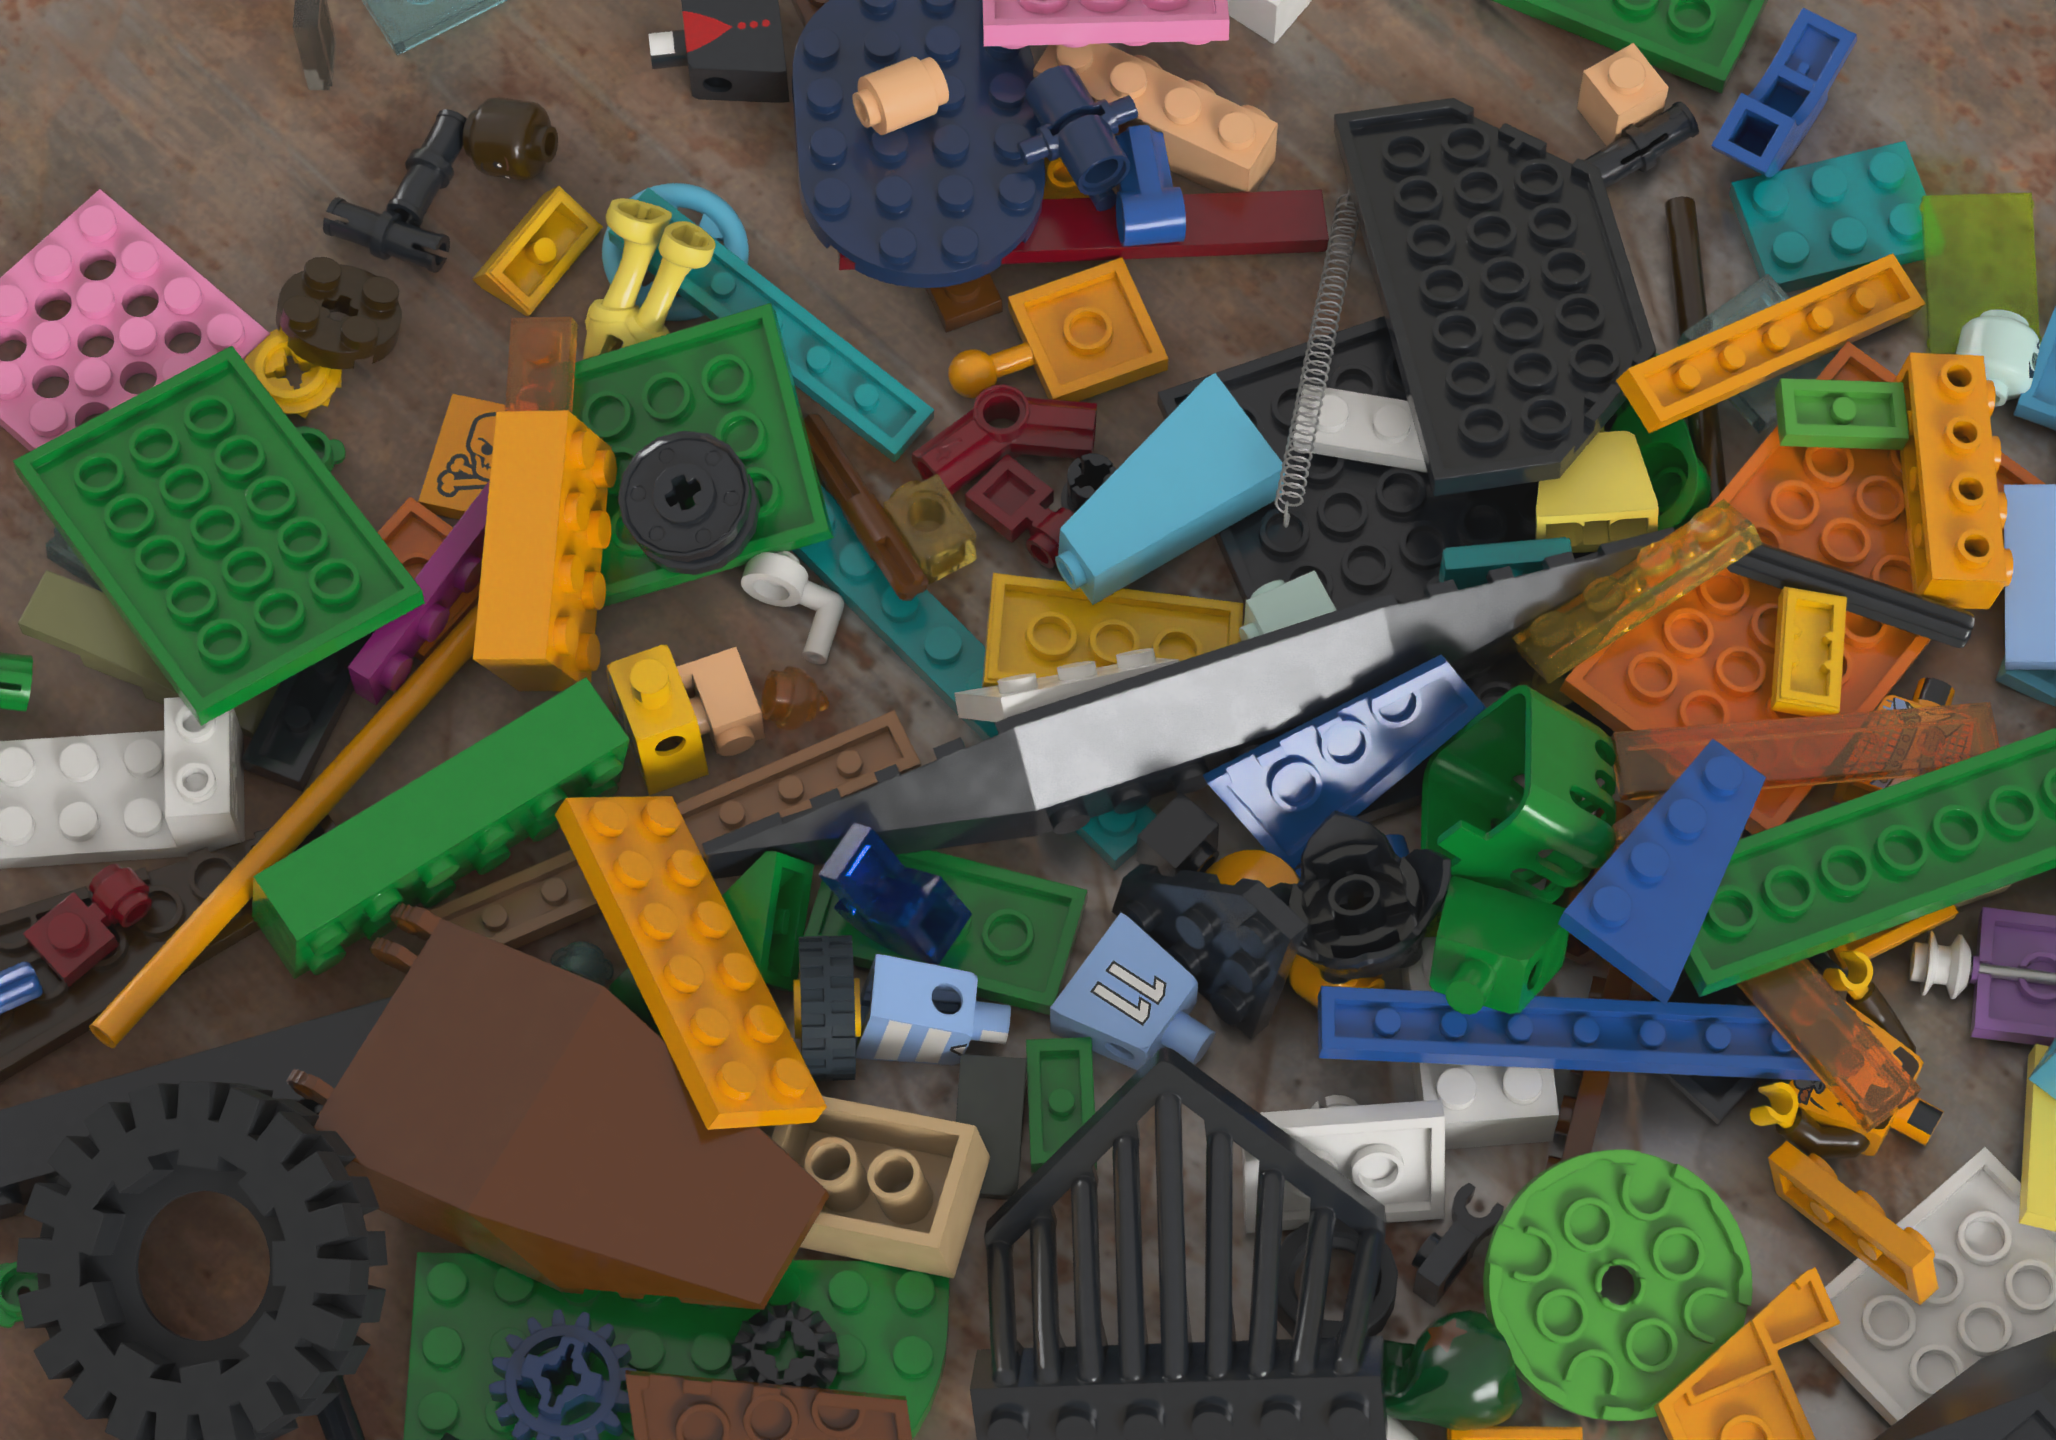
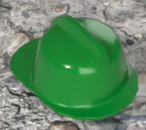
[1609,405,1712,535]

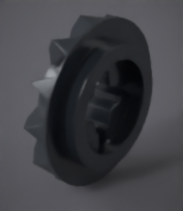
[731,1301,840,1389]

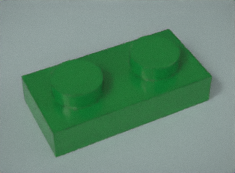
[1026,1037,1097,1173]

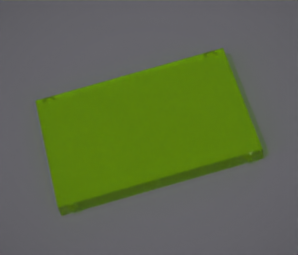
[1919,192,2042,354]

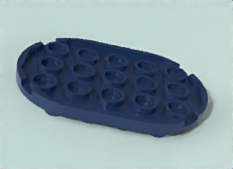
[792,0,1045,288]

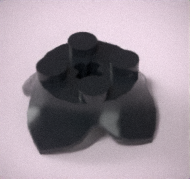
[1269,810,1452,984]

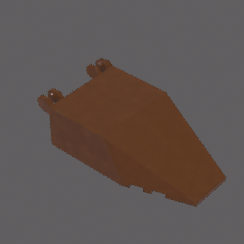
[286,903,830,1310]

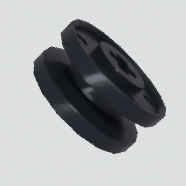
[618,431,760,575]

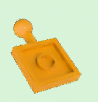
[948,257,1169,402]

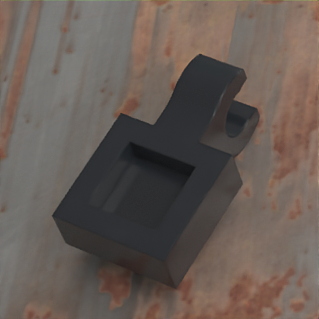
[1411,1183,1504,1307]

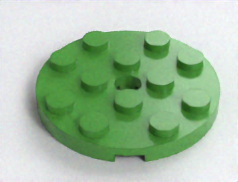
[1483,1149,1753,1421]

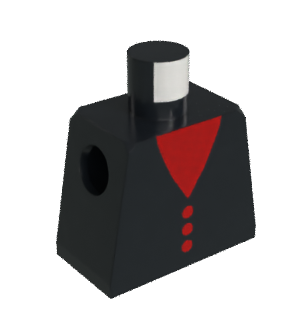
[648,0,790,103]

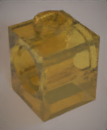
[883,474,976,585]

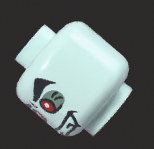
[1956,310,2040,407]

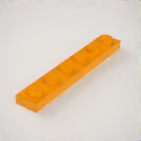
[1616,253,1926,433]

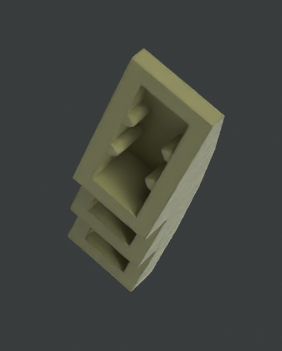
[18,570,280,738]

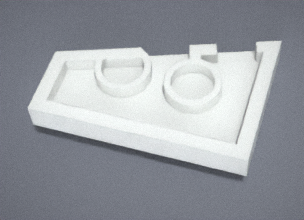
[954,648,1179,722]

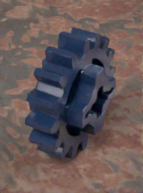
[489,1310,636,1440]

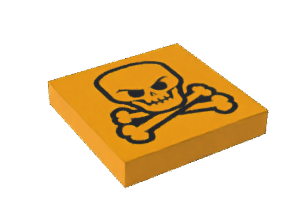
[418,394,533,520]

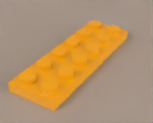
[555,796,827,1130]

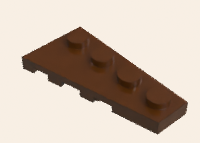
[625,1370,912,1440]

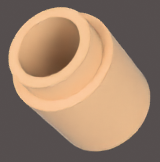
[852,57,949,135]

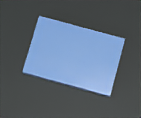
[2004,484,2056,670]

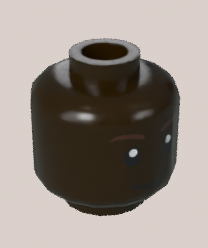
[463,97,558,180]

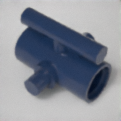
[1017,65,1138,211]

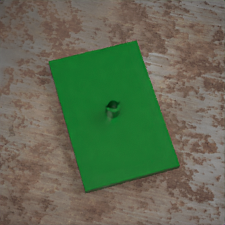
[13,346,425,726]

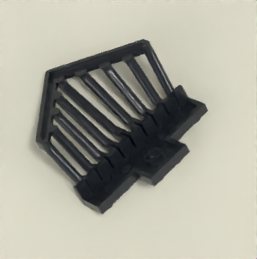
[970,1047,1388,1440]

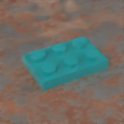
[1729,141,1945,298]

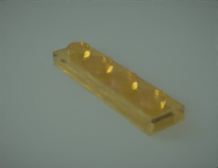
[1512,499,1762,684]

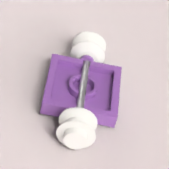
[1909,907,2056,1047]

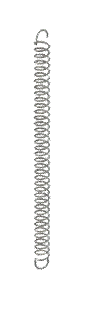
[1275,188,1359,528]

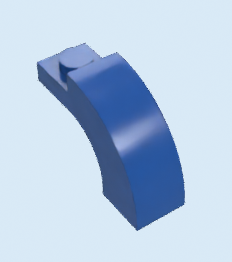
[1711,8,1857,178]

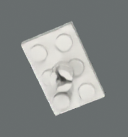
[1242,1095,1445,1233]

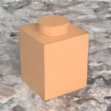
[1577,43,1669,146]

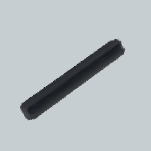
[1726,536,1975,648]

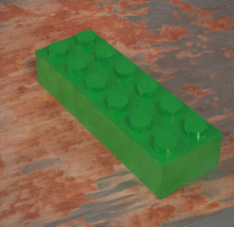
[252,677,630,979]

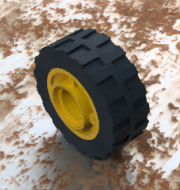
[793,935,861,1081]

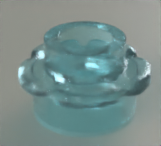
[550,941,614,986]

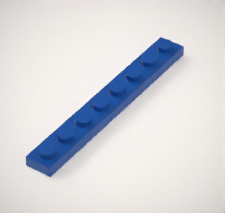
[1318,986,1852,1082]

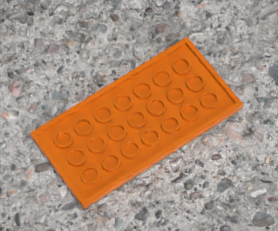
[1560,341,2045,834]

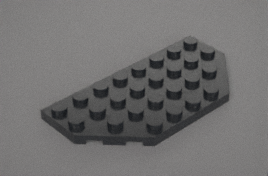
[1334,98,1656,496]

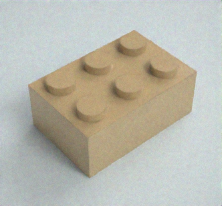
[772,1096,990,1279]

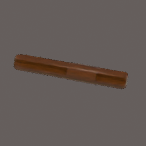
[804,413,928,601]

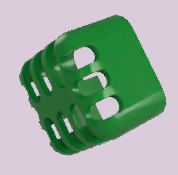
[1421,685,1616,904]

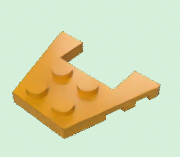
[1654,1267,1840,1440]

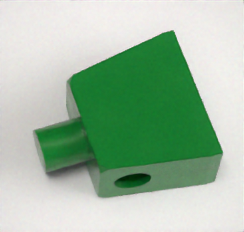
[1429,875,1569,1015]

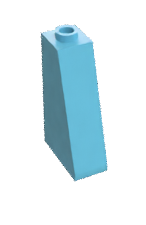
[1055,373,1285,605]

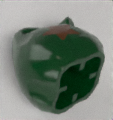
[1383,1310,1523,1431]

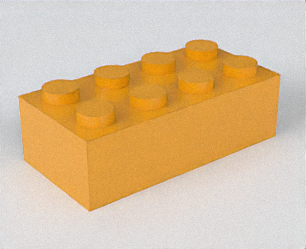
[473,410,617,691]

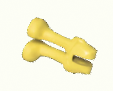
[583,198,716,360]

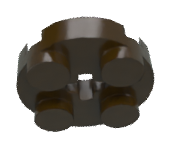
[276,257,402,370]

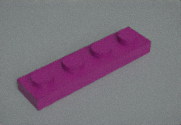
[348,480,490,706]

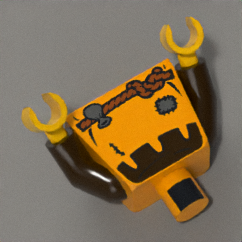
[1750,951,1944,1159]

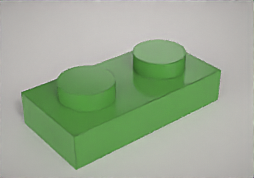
[1774,378,1909,450]

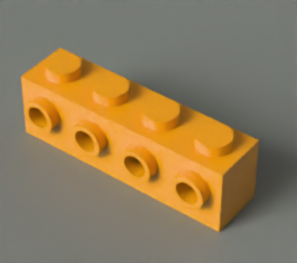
[1894,352,2013,610]

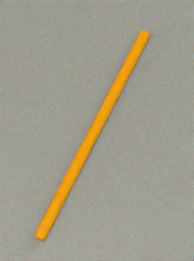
[89,603,478,1048]

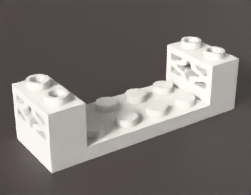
[0,697,245,869]

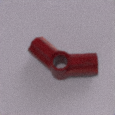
[912,384,1097,500]

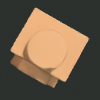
[677,647,765,756]

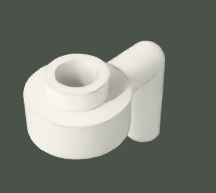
[741,551,844,665]

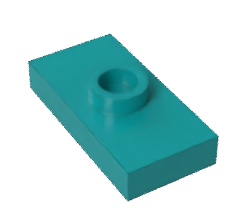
[1439,537,1572,590]

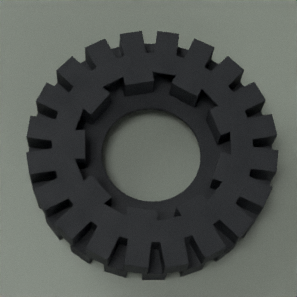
[16,1081,388,1440]

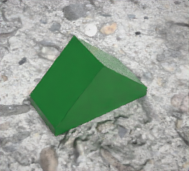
[722,851,814,992]

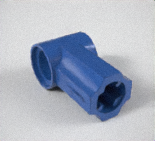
[1115,125,1186,246]

